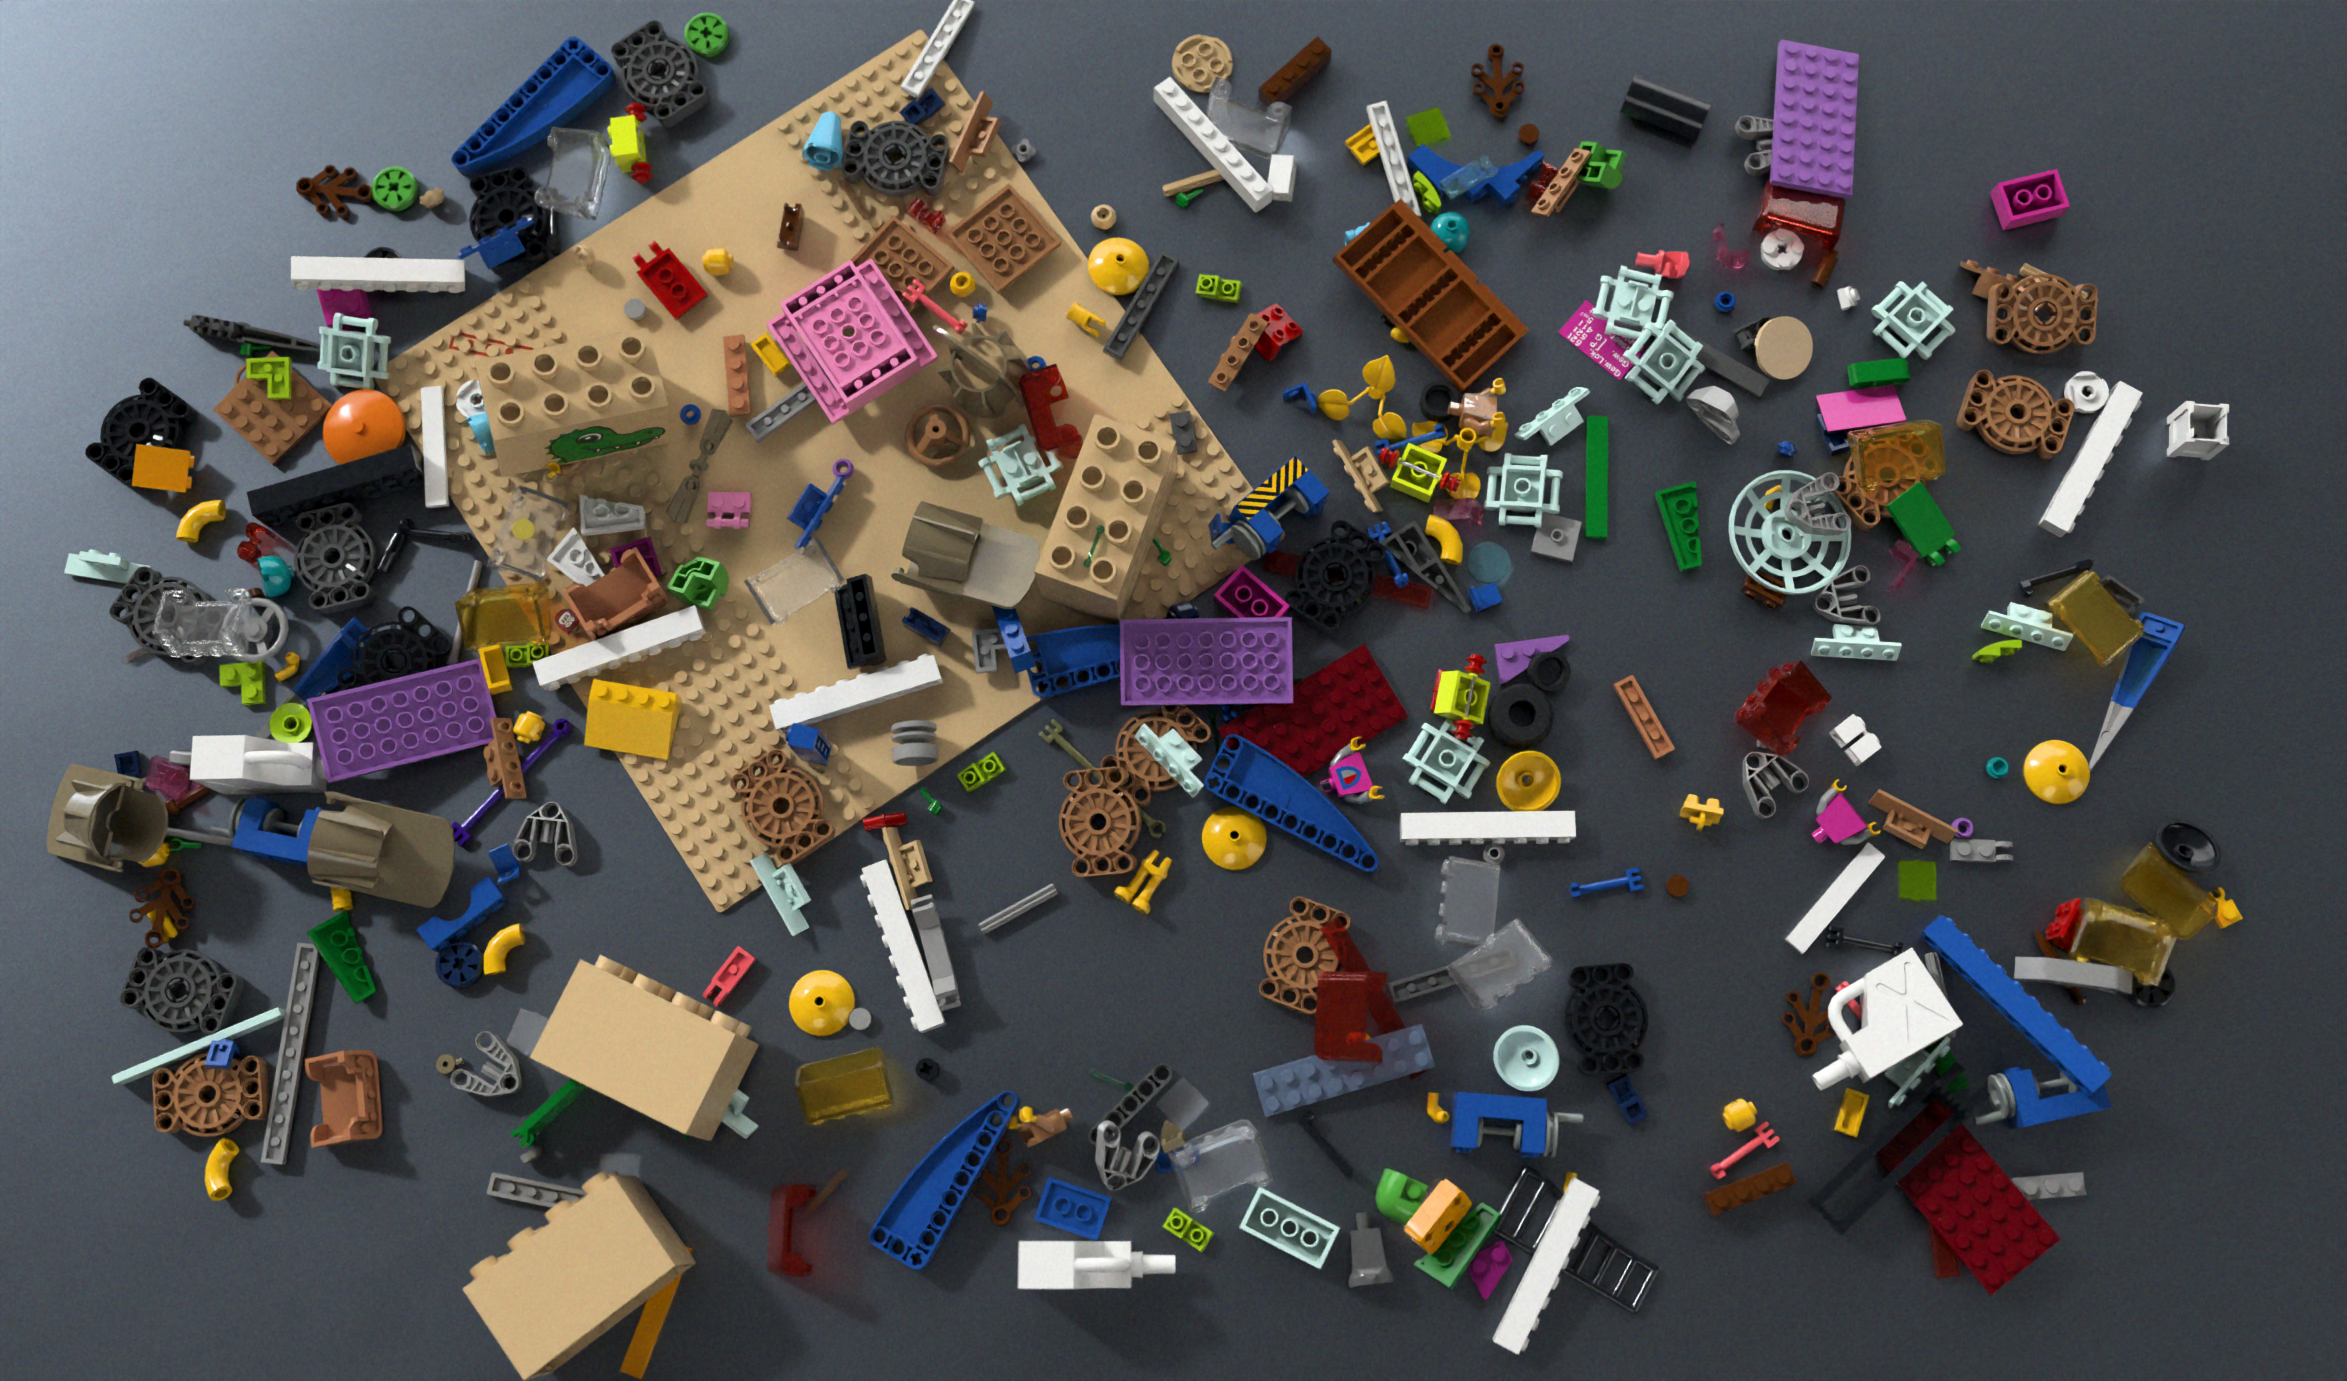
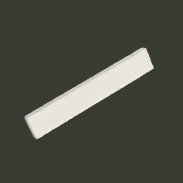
[901,0,975,99]
[1366,101,1422,218]
[421,386,449,508]
[1785,842,1886,954]

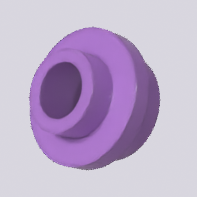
[833,459,854,479]
[1951,818,1974,839]

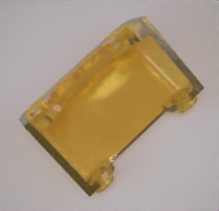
[1847,420,1946,491]
[2044,570,2145,668]
[455,582,551,652]
[2068,898,2176,986]

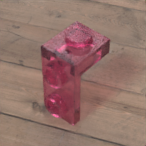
[1713,222,1750,268]
[1433,498,1484,526]
[1887,540,1920,591]

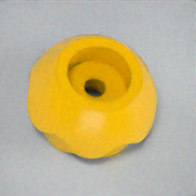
[950,272,975,297]

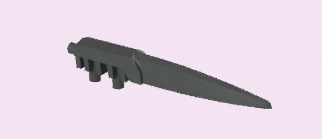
[183,315,321,351]

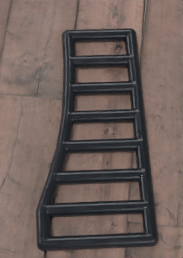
[1492,1165,1659,1314]

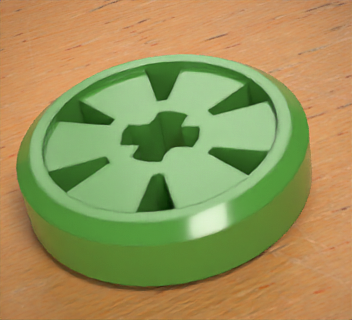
[684,13,730,57]
[372,166,419,211]

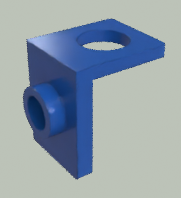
[1282,382,1317,415]
[1209,513,1235,544]
[1468,582,1503,612]
[488,843,521,885]

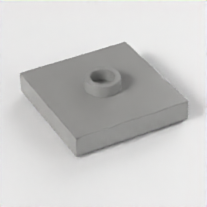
[1530,512,1582,563]

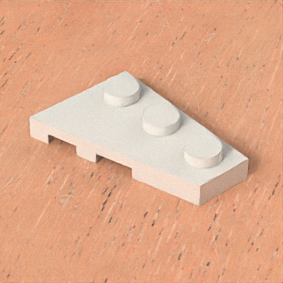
[579,495,646,536]
[546,527,605,587]

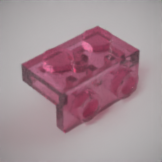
[142,755,192,797]

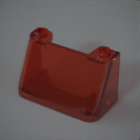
[1752,180,1846,251]
[767,1184,817,1277]

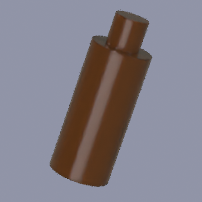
[1810,249,1838,290]

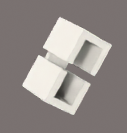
[1829,714,1881,767]

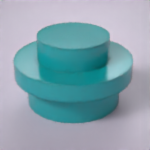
[1986,757,2009,779]

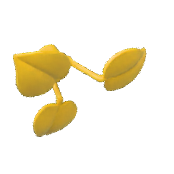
[1317,355,1407,443]
[1412,421,1508,505]

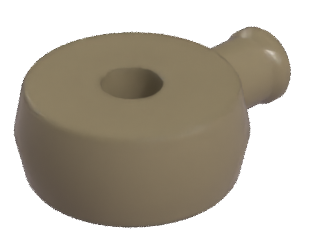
[436,1054,464,1075]

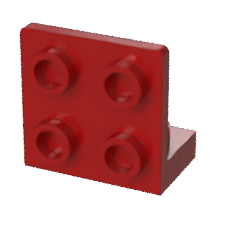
[1254,303,1304,362]
[2045,898,2090,954]

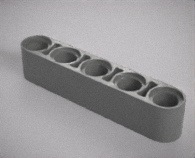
[1089,1064,1173,1146]

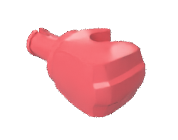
[1635,250,1690,279]

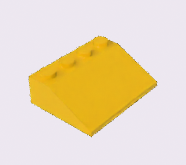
[584,679,682,760]

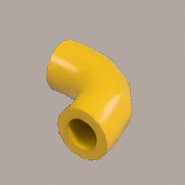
[176,500,226,543]
[1425,514,1463,565]
[483,923,525,976]
[205,1138,239,1201]

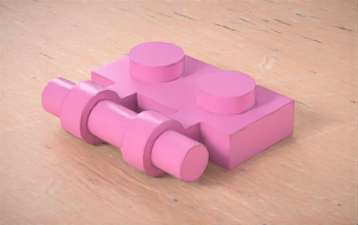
[706,492,752,529]

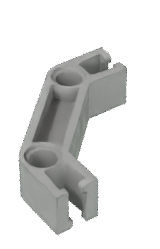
[911,894,961,1012]
[2014,957,2133,994]

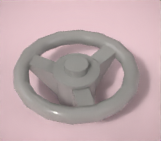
[221,597,289,663]

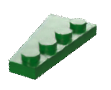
[1654,481,1702,572]
[307,910,376,1005]
[1414,1203,1502,1290]

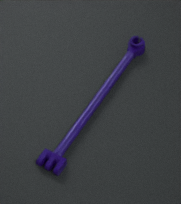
[451,719,572,847]

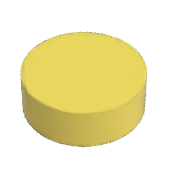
[512,518,535,540]

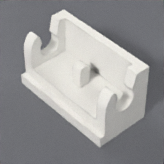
[1268,155,1297,202]

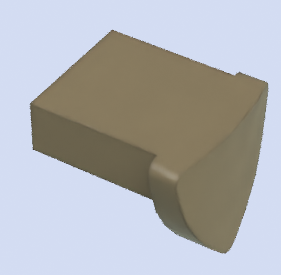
[1161,1120,1187,1153]

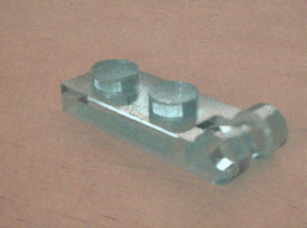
[1439,154,1499,200]

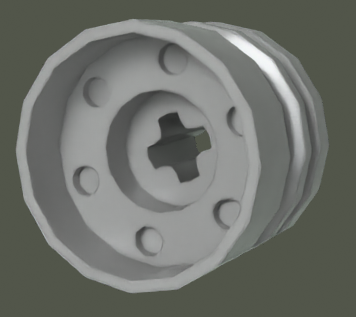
[891,720,938,766]

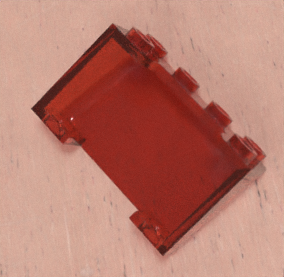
[1019,364,1083,459]
[1733,659,1832,756]

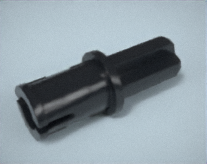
[376,532,405,574]

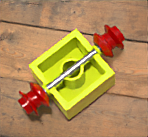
[608,103,652,183]
[1378,443,1461,503]
[1434,654,1491,741]

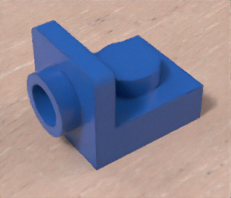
[205,1039,240,1069]

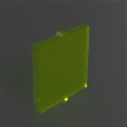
[1405,106,1450,148]
[1898,859,1936,901]

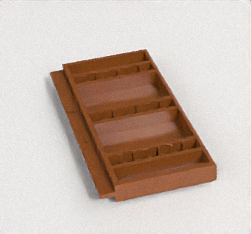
[1332,198,1529,394]

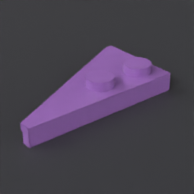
[1494,635,1569,686]

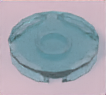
[1468,542,1510,584]

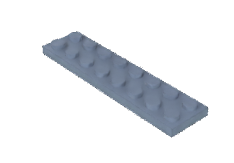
[1253,1023,1435,1117]

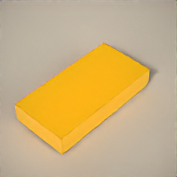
[750,332,792,377]
[1834,1088,1870,1138]

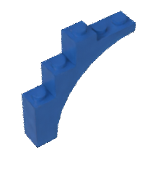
[1407,144,1544,207]

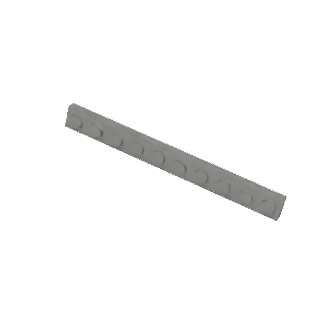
[261,943,320,1165]

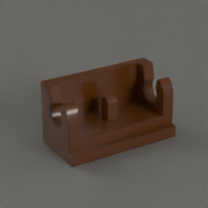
[777,203,805,251]

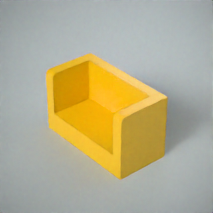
[478,644,513,695]

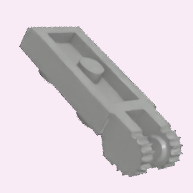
[1950,838,2013,863]

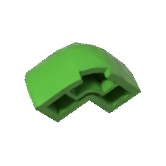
[1577,141,1627,189]
[667,557,729,611]
[1375,1168,1428,1226]

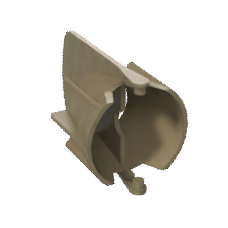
[932,323,1031,418]
[891,501,1039,609]
[47,764,168,872]
[307,791,455,908]

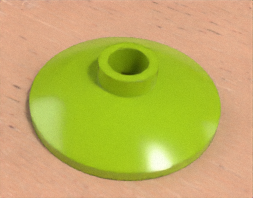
[269,703,313,743]

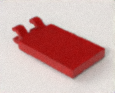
[632,241,708,321]

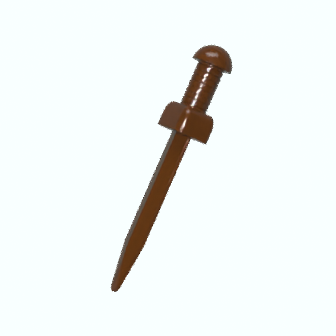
[165,785,213,815]
[2034,931,2087,1006]

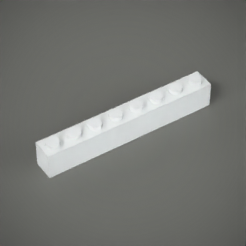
[1154,77,1273,213]
[291,256,465,293]
[2038,381,2142,538]
[532,605,707,691]
[769,654,943,734]
[1400,811,1576,846]
[860,859,946,1033]
[1492,1177,1600,1354]

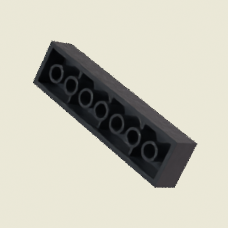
[247,444,425,527]

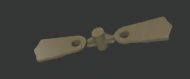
[666,409,733,523]

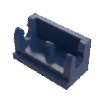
[902,607,951,647]

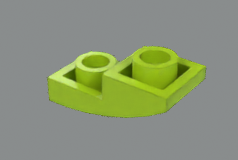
[1412,171,1441,215]
[1196,274,1242,303]
[1972,640,2022,663]
[506,642,549,668]
[957,751,1007,793]
[1162,1207,1215,1253]

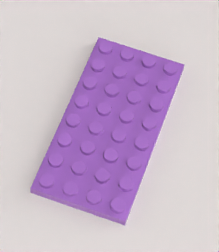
[1770,40,1859,199]
[1120,617,1293,706]
[307,658,497,784]

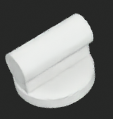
[1837,286,1860,310]

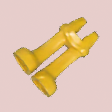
[1113,850,1172,915]

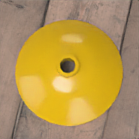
[1088,238,1149,295]
[2024,740,2090,804]
[1496,751,1561,812]
[1202,806,1267,870]
[789,970,855,1036]

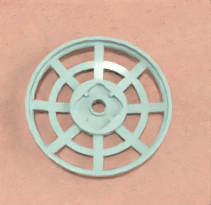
[1729,470,1851,595]

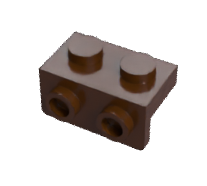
[1740,570,1787,610]

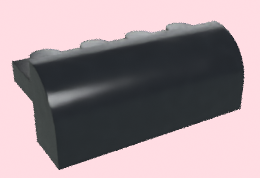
[1620,75,1711,141]
[834,574,887,670]

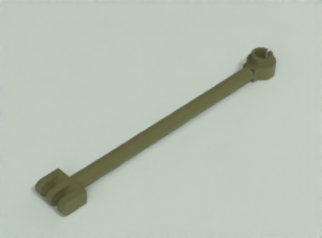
[1038,719,1166,838]

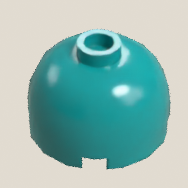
[1430,212,1470,253]
[257,555,295,598]

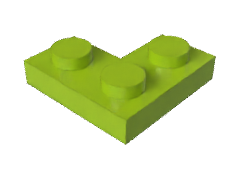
[246,357,291,400]
[219,661,266,706]

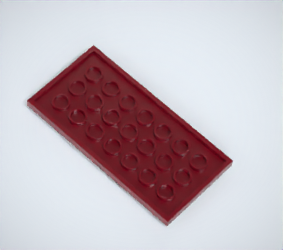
[1218,644,1408,778]
[1874,1097,2061,1296]

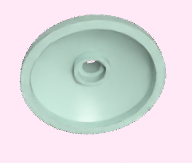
[1493,1025,1559,1091]

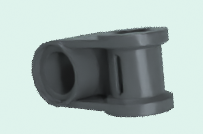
[1733,317,1772,351]

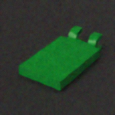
[1885,481,1961,567]
[510,1078,588,1148]

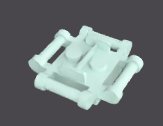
[1592,265,1674,344]
[1871,281,1955,360]
[317,313,391,390]
[1622,320,1705,404]
[978,423,1064,506]
[1484,453,1563,528]
[1402,718,1491,804]

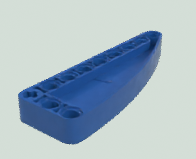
[451,37,616,175]
[1026,624,1120,699]
[1204,734,1379,872]
[869,1091,1021,1270]

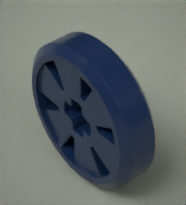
[435,940,484,988]

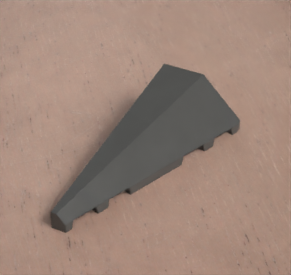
[1380,520,1471,613]

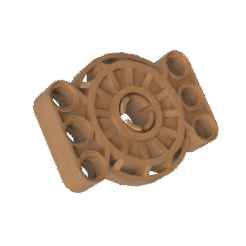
[1986,274,2098,354]
[1956,370,2075,460]
[1828,424,1942,531]
[1101,705,1211,807]
[730,749,835,866]
[1059,767,1141,877]
[1259,897,1350,1016]
[152,1053,270,1137]

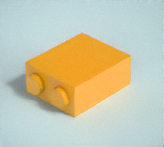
[132,444,195,493]

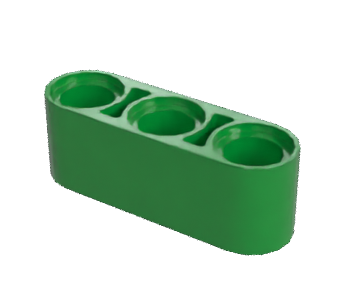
[1847,358,1910,388]

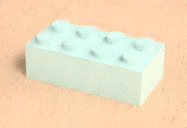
[1239,1187,1340,1269]

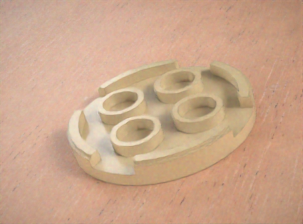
[1172,34,1232,93]
[1754,316,1813,379]

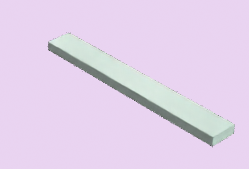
[112,1007,286,1085]

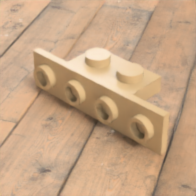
[1332,439,1390,513]
[882,827,932,911]

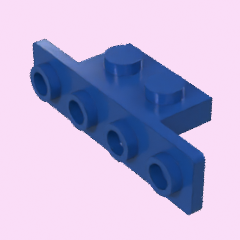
[457,217,534,270]
[786,477,845,550]

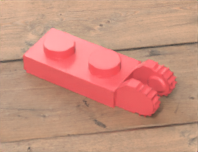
[702,946,756,1007]

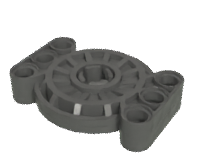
[611,20,710,128]
[842,121,950,197]
[294,503,377,614]
[109,566,227,667]
[119,947,245,1035]

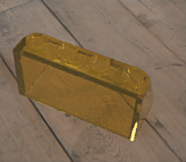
[2121,842,2218,940]
[795,1047,893,1125]

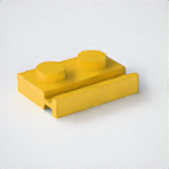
[1345,123,1380,166]

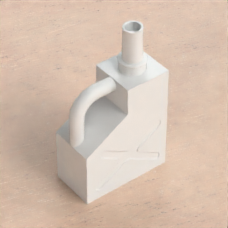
[190,735,327,795]
[1812,948,1963,1091]
[1018,1241,1175,1289]

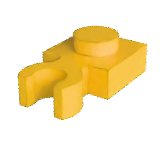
[2205,887,2243,929]

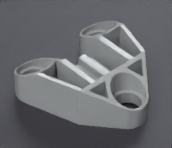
[1735,115,1774,176]
[1686,386,1740,445]
[1784,472,1852,536]
[1813,565,1881,626]
[1743,752,1809,820]
[512,802,578,867]
[450,1031,522,1097]
[1095,1120,1160,1190]

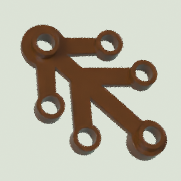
[1471,44,1525,118]
[296,165,374,219]
[129,868,194,949]
[1781,972,1843,1057]
[973,1138,1032,1226]

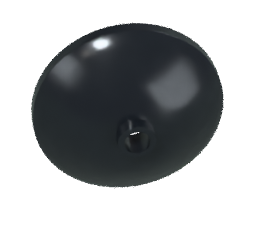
[2156,819,2221,875]

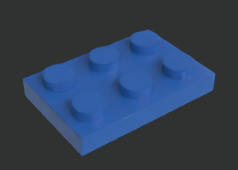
[1034,1177,1112,1241]

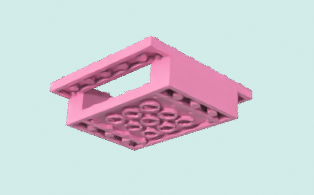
[766,258,939,425]

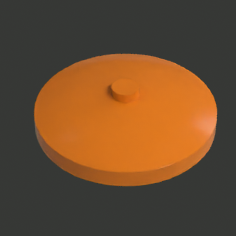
[323,389,406,465]

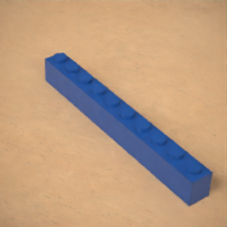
[1921,915,2112,1098]

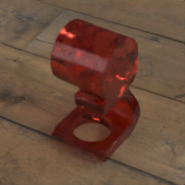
[1526,161,1560,202]
[906,198,946,235]
[237,522,275,564]

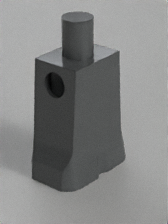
[1348,1212,1394,1288]

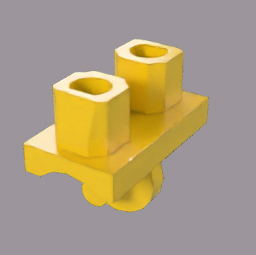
[1680,794,1724,831]

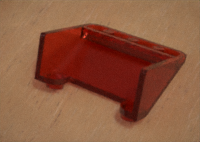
[1314,971,1387,1064]

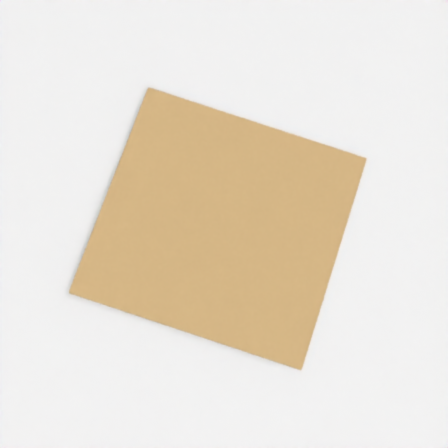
[373,30,1285,913]

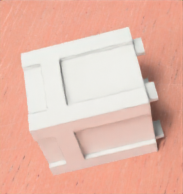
[2167,401,2229,460]

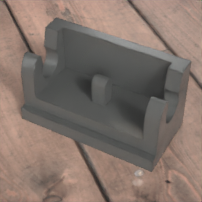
[2089,574,2145,621]

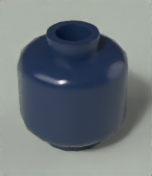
[1166,601,1199,619]

